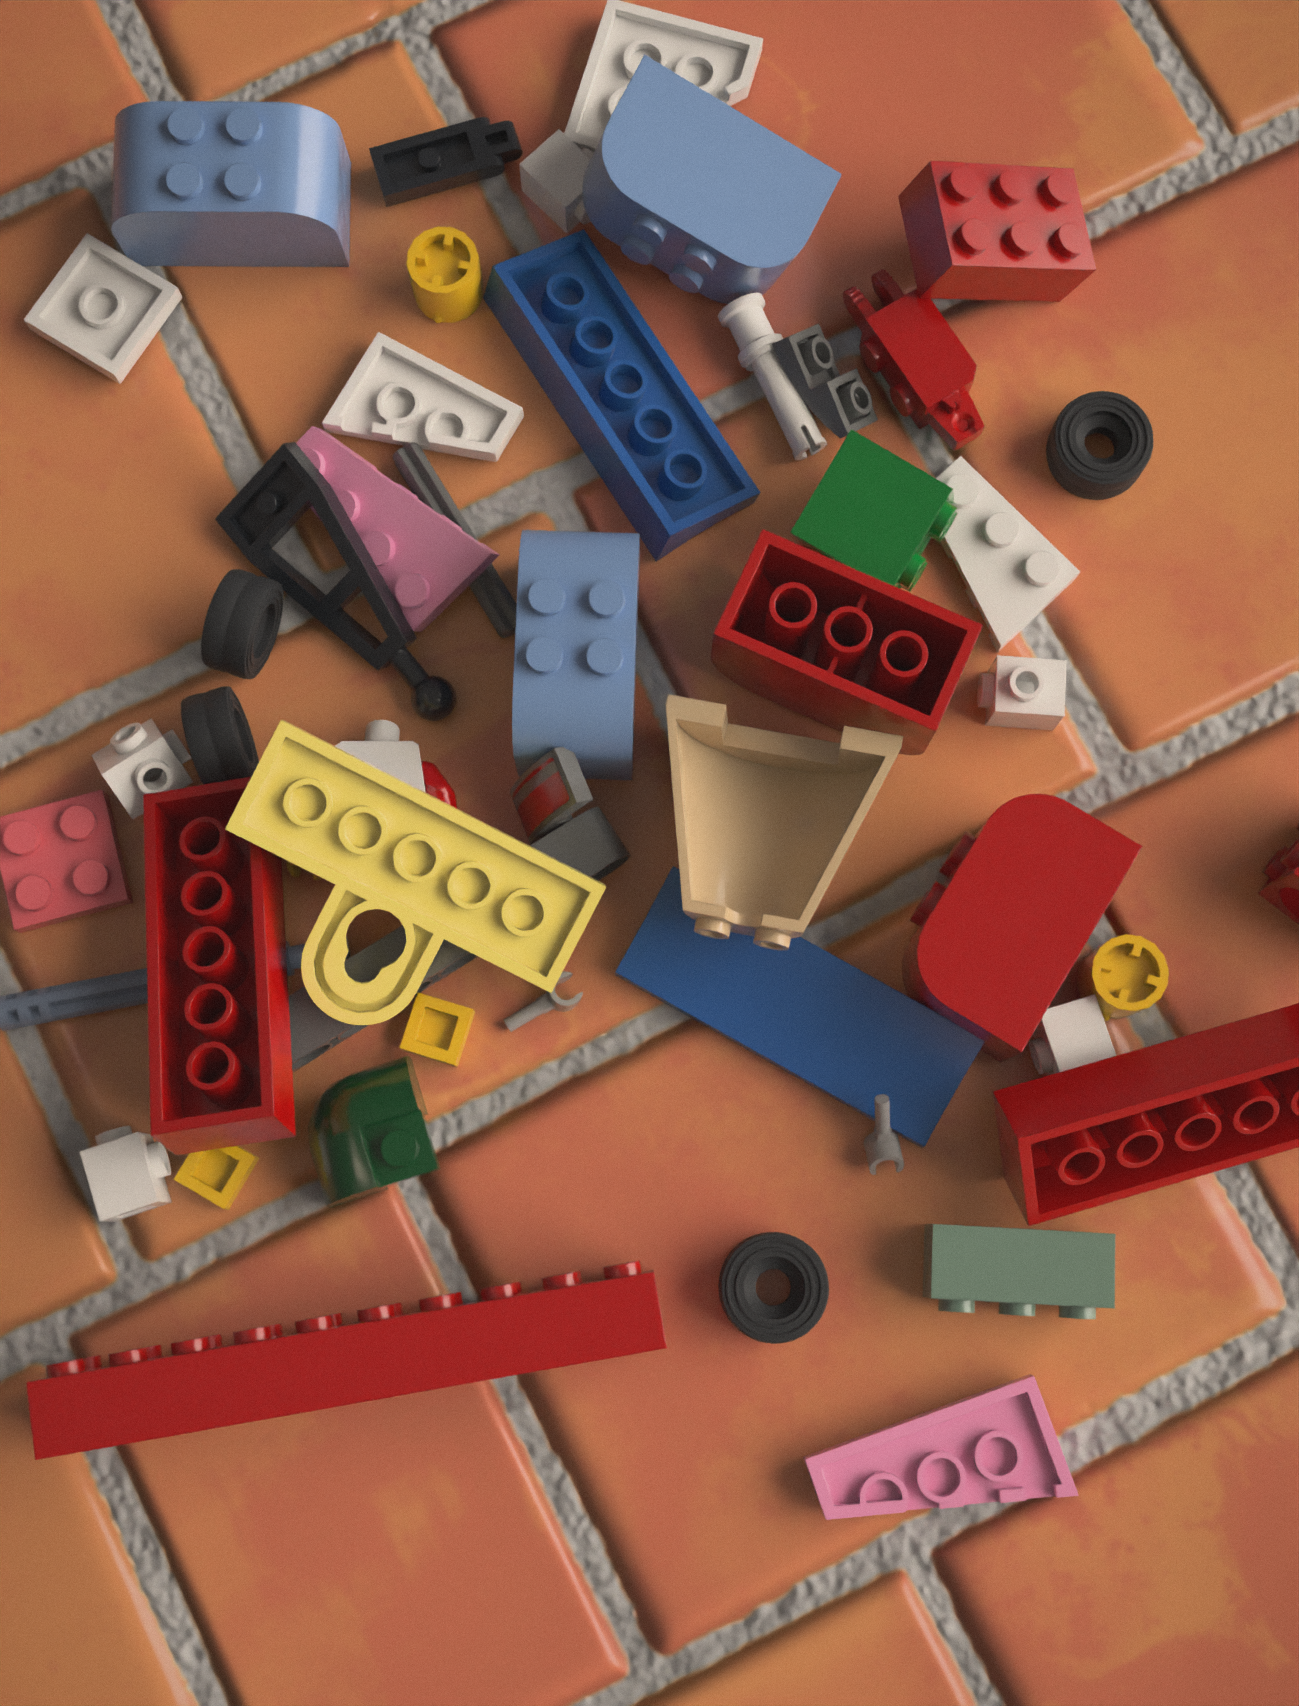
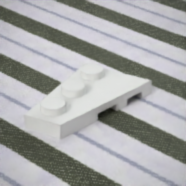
[322,332,524,462]
[936,456,1080,653]

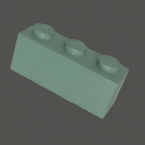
[923,1224,1116,1319]

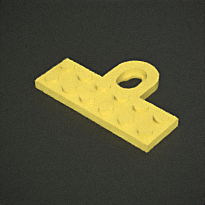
[225,720,606,1025]

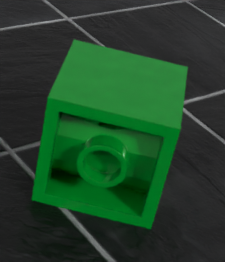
[790,429,958,592]

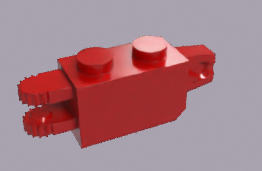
[842,269,985,451]

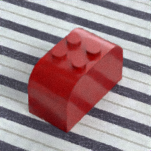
[710,529,983,755]
[902,794,1143,1063]

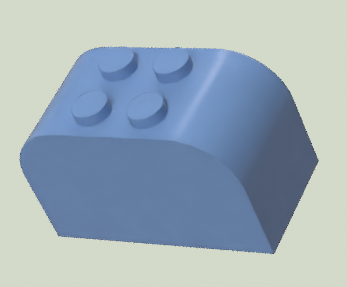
[582,54,842,304]
[111,101,351,267]
[512,530,640,780]

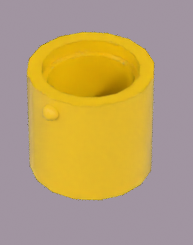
[406,226,484,323]
[1077,934,1169,1021]

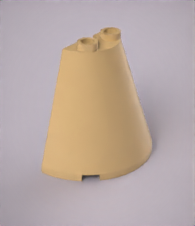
[665,694,903,950]

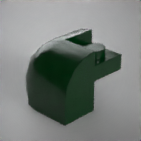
[308,1056,440,1208]

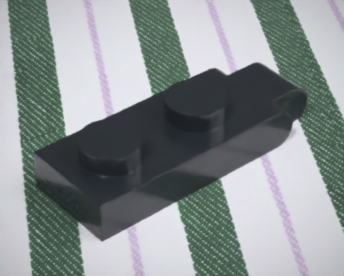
[369,117,523,207]

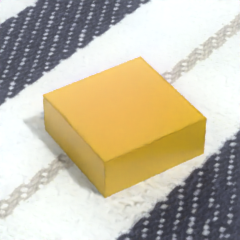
[399,992,475,1067]
[173,1146,259,1210]

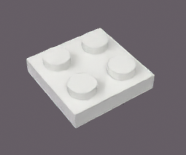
[24,233,182,384]

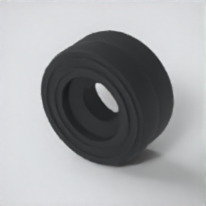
[1046,391,1154,500]
[201,569,284,679]
[181,686,259,785]
[718,1232,829,1344]

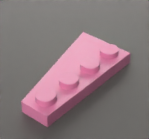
[296,426,499,632]
[803,1374,1079,1520]

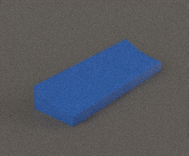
[483,229,761,562]
[615,866,984,1148]

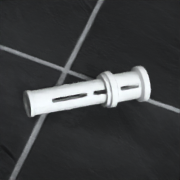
[718,292,827,460]

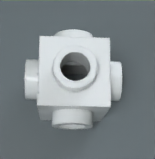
[92,718,193,819]

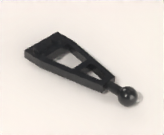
[215,442,456,721]

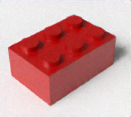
[898,161,1096,302]

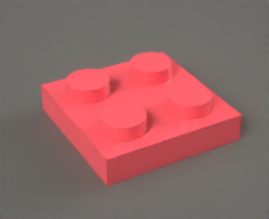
[0,790,134,933]

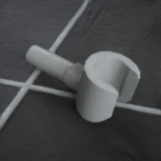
[504,971,583,1032]
[864,1094,904,1175]

